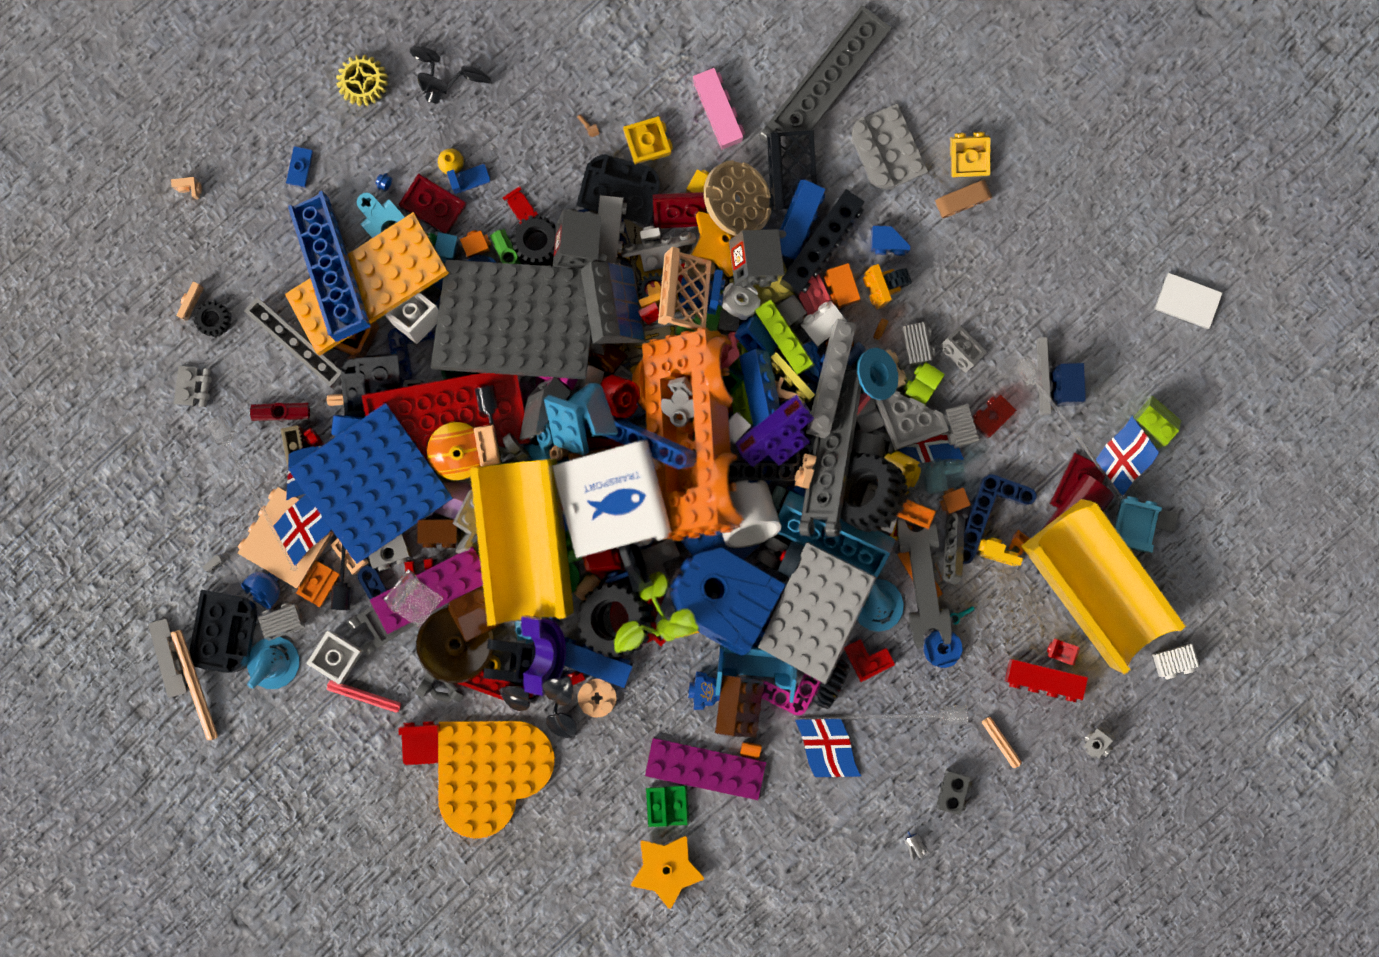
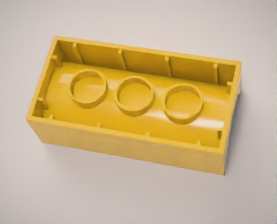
[470,458,574,626]
[1021,499,1186,675]

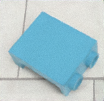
[1114,496,1162,553]

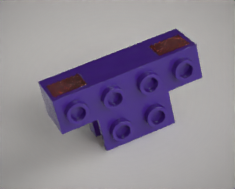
[735,394,814,466]

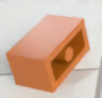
[824,263,860,309]

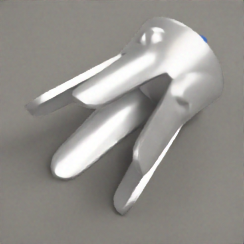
[904,831,930,862]

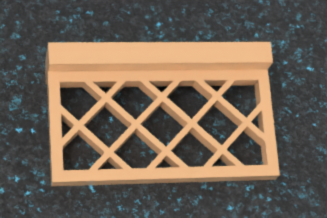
[658,246,711,331]

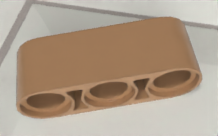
[935,180,993,219]

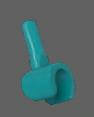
[950,606,975,625]

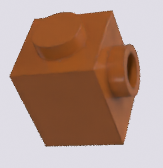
[939,487,970,514]

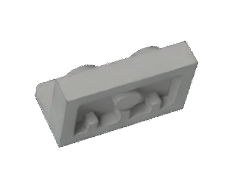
[939,326,987,373]

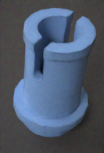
[847,342,866,366]

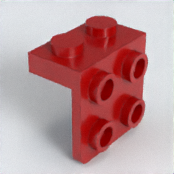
[398,721,440,765]

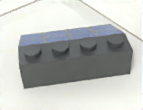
[581,262,646,344]

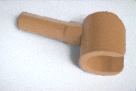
[577,114,600,137]

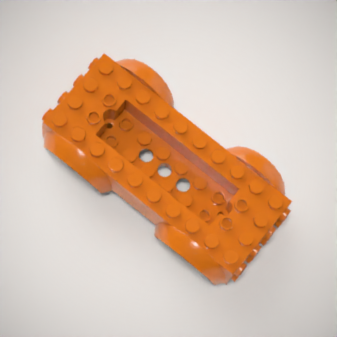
[632,328,743,541]

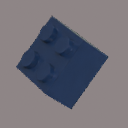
[1051,363,1086,406]

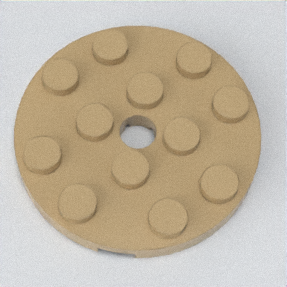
[704,160,771,236]

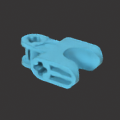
[357,193,405,238]

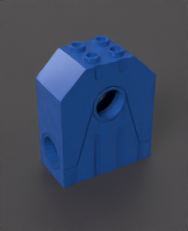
[670,548,785,656]

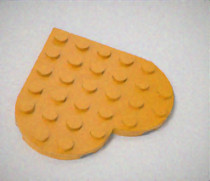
[438,721,555,839]

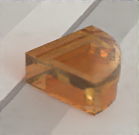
[873,318,889,341]

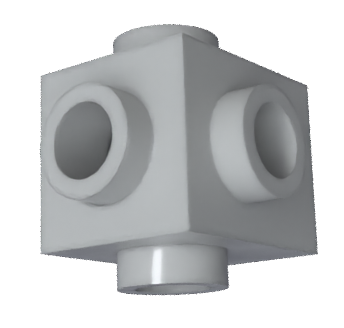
[1083,726,1116,758]

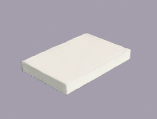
[1155,273,1222,329]

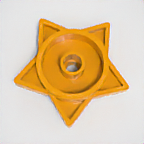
[691,212,734,278]
[631,836,704,909]

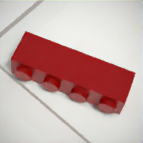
[1004,659,1088,703]

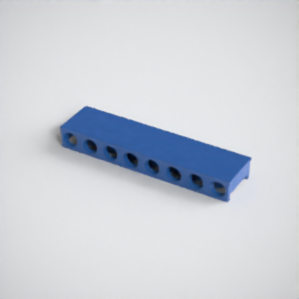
[288,191,371,342]

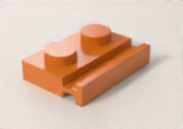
[296,560,340,608]

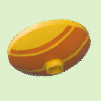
[427,422,481,480]

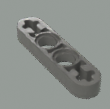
[943,512,965,585]

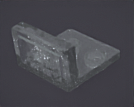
[384,569,443,627]

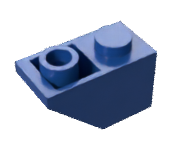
[870,226,910,256]

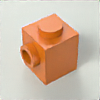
[460,230,491,259]

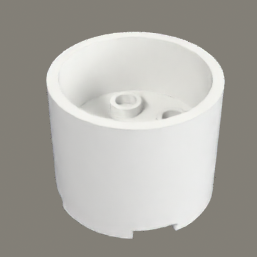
[722,480,781,548]

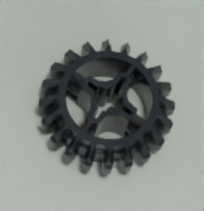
[813,659,850,709]

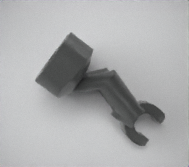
[488,433,533,466]
[415,673,463,703]

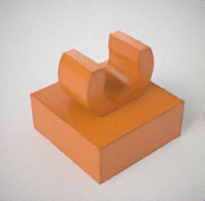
[1009,530,1031,556]

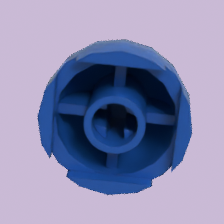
[241,572,280,609]

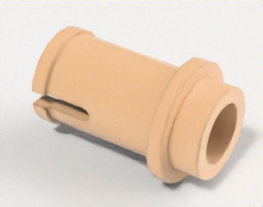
[550,446,572,461]

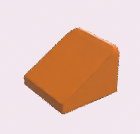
[740,741,762,759]

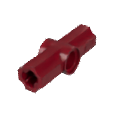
[250,402,311,421]

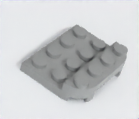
[851,104,928,190]

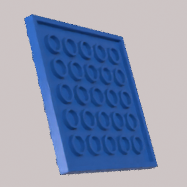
[288,403,453,564]

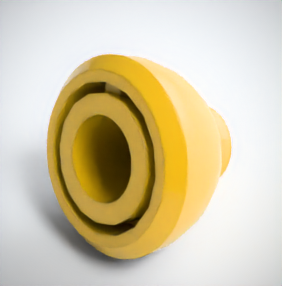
[438,148,464,174]

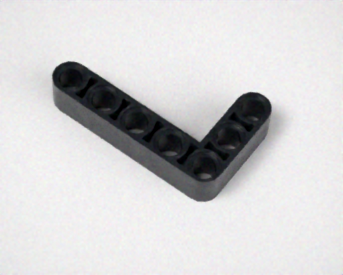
[728,425,814,481]

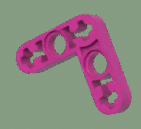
[762,673,820,715]

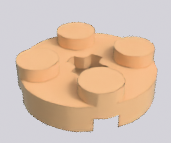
[578,679,617,718]

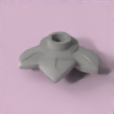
[661,388,694,427]

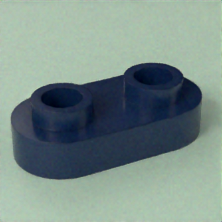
[358,566,387,599]

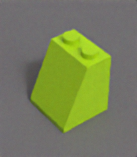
[1133,396,1181,449]

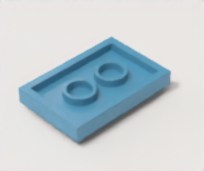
[544,395,589,456]

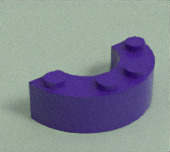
[521,615,566,696]

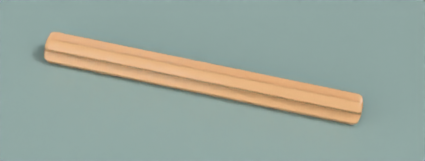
[171,630,218,740]

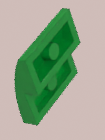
[646,785,690,827]

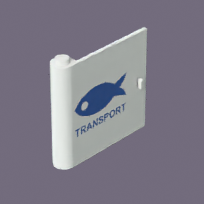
[552,440,671,558]

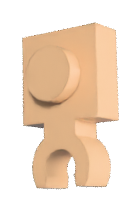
[795,454,816,489]

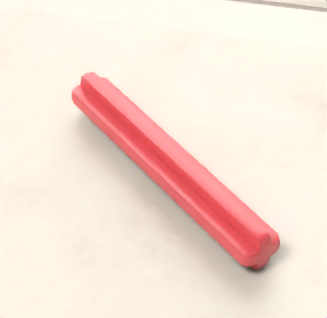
[327,680,401,713]

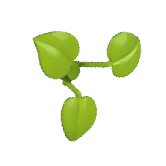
[614,572,700,653]

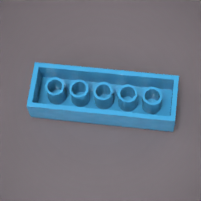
[777,491,895,579]

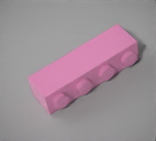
[693,68,745,150]

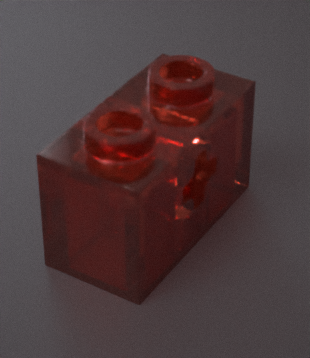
[972,394,1017,439]

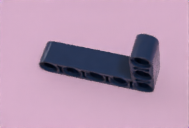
[963,474,1036,565]

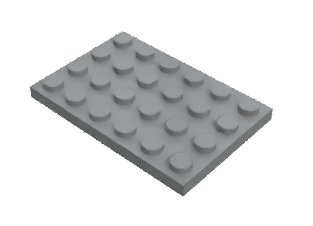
[758,543,877,684]

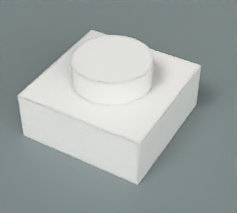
[640,226,660,242]

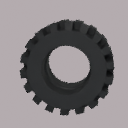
[512,215,556,266]

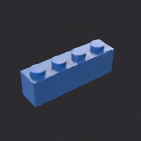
[780,180,825,260]
[739,349,780,428]
[564,637,633,688]

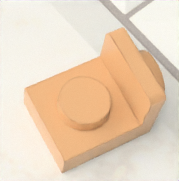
[171,177,202,199]

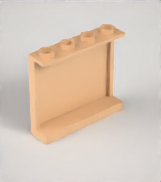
[238,487,334,589]

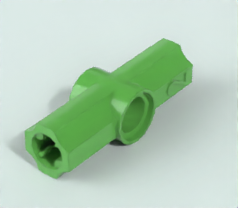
[490,229,521,264]

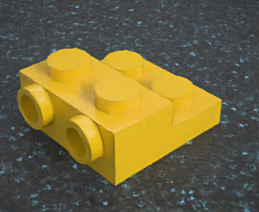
[623,116,673,164]
[950,132,990,177]
[977,537,1023,567]

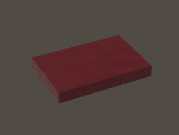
[398,173,467,234]
[653,192,709,228]
[1049,453,1106,508]

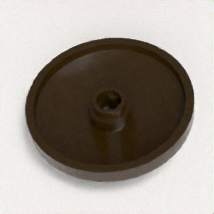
[416,608,494,683]

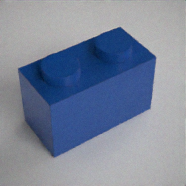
[735,315,778,357]

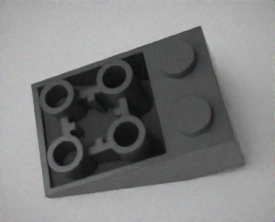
[519,377,571,441]

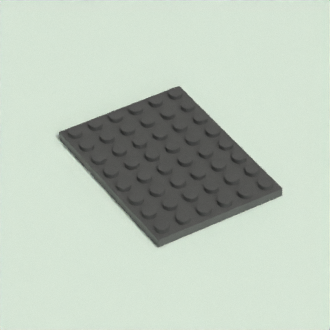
[431,260,591,379]

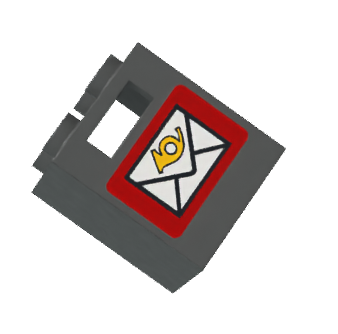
[553,209,607,268]
[729,229,786,288]

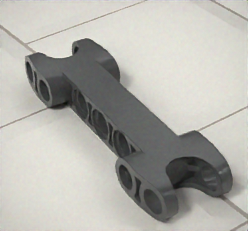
[897,517,951,649]

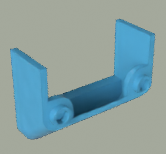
[537,383,618,465]
[716,637,797,703]

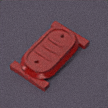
[502,186,539,224]

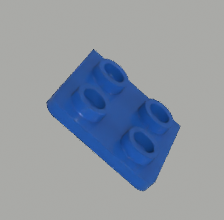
[679,270,725,315]

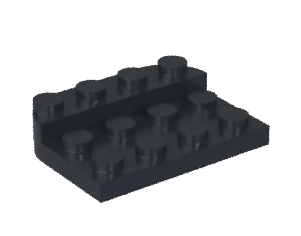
[576,154,661,226]
[341,353,401,418]
[189,590,257,673]

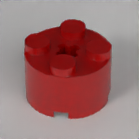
[600,375,640,418]

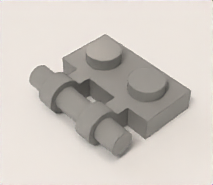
[174,366,212,407]

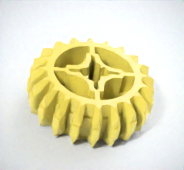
[336,55,388,106]

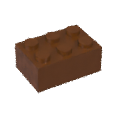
[715,675,764,738]

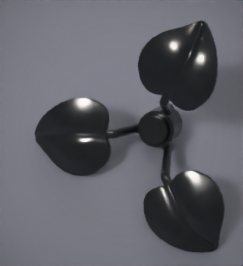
[409,47,492,104]
[500,676,577,738]

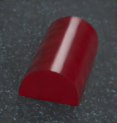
[1040,474,1115,531]

